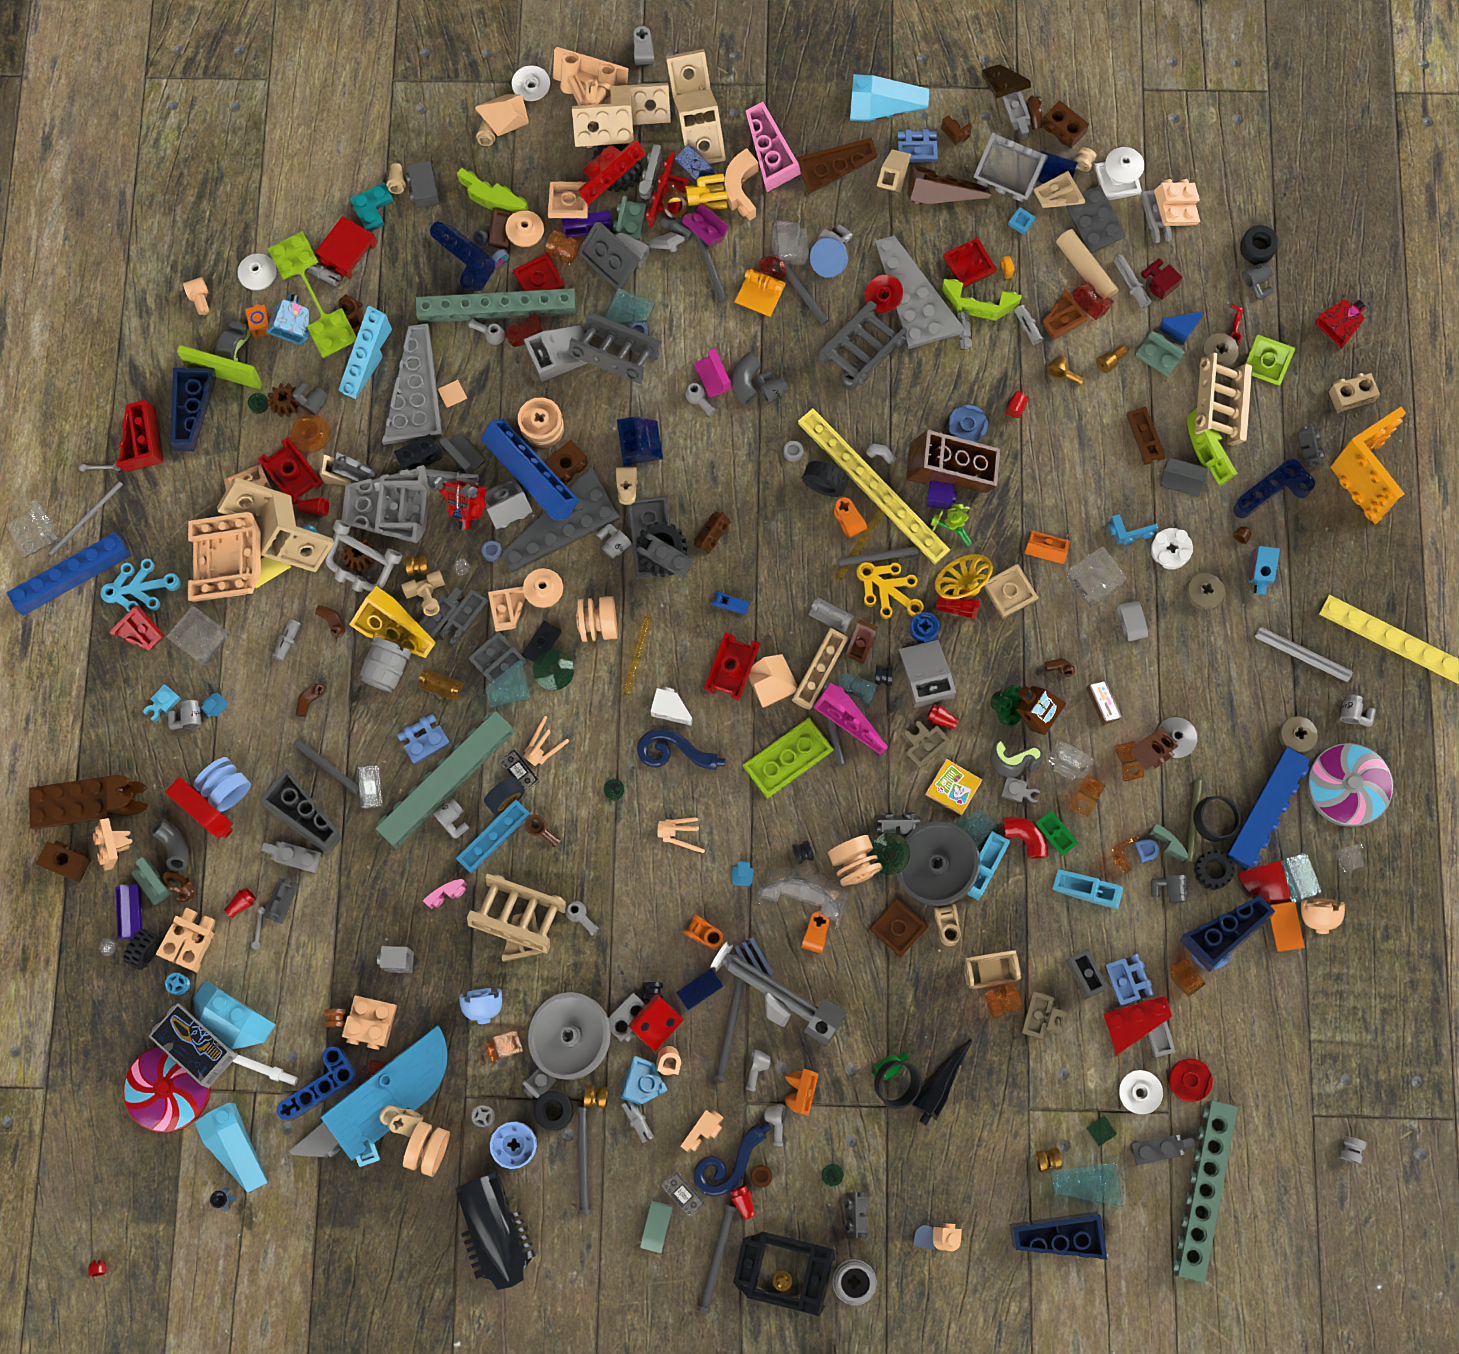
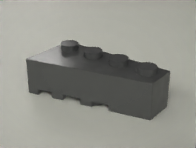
[260,768,341,855]

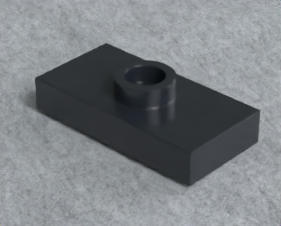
[522,621,562,666]

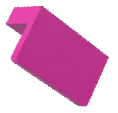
[694,348,731,398]

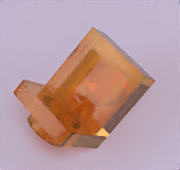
[1170,958,1205,997]

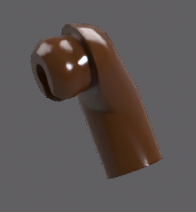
[1045,658,1075,677]

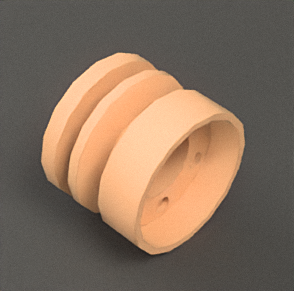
[576,596,618,642]
[828,835,882,886]

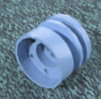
[193,757,251,813]
[490,1121,537,1169]

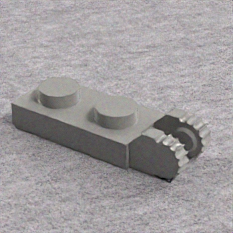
[639,144,662,201]
[1141,190,1172,243]

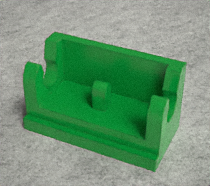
[1035,810,1079,856]

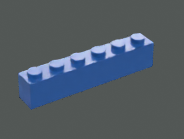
[480,419,579,521]
[6,532,131,616]
[1226,747,1310,870]

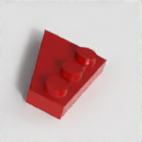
[1103,995,1173,1055]

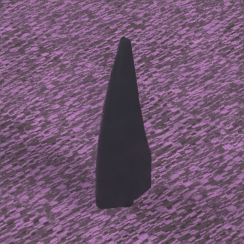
[912,1039,972,1126]

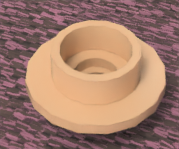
[505,210,544,247]
[523,568,563,608]

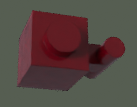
[1141,258,1183,300]

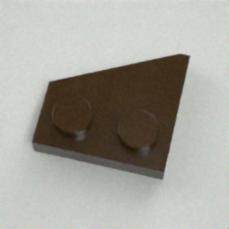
[982,64,1031,99]

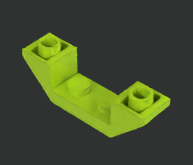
[942,279,1022,321]

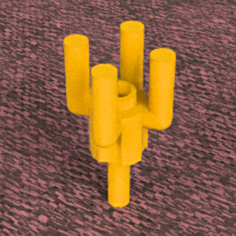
[668,174,728,210]

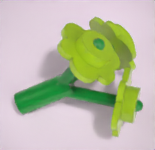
[930,503,972,547]

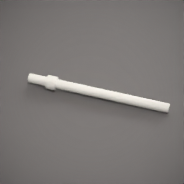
[232,1054,298,1086]

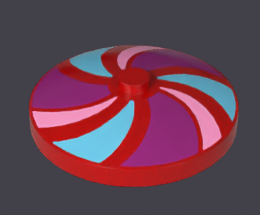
[123,1046,211,1132]

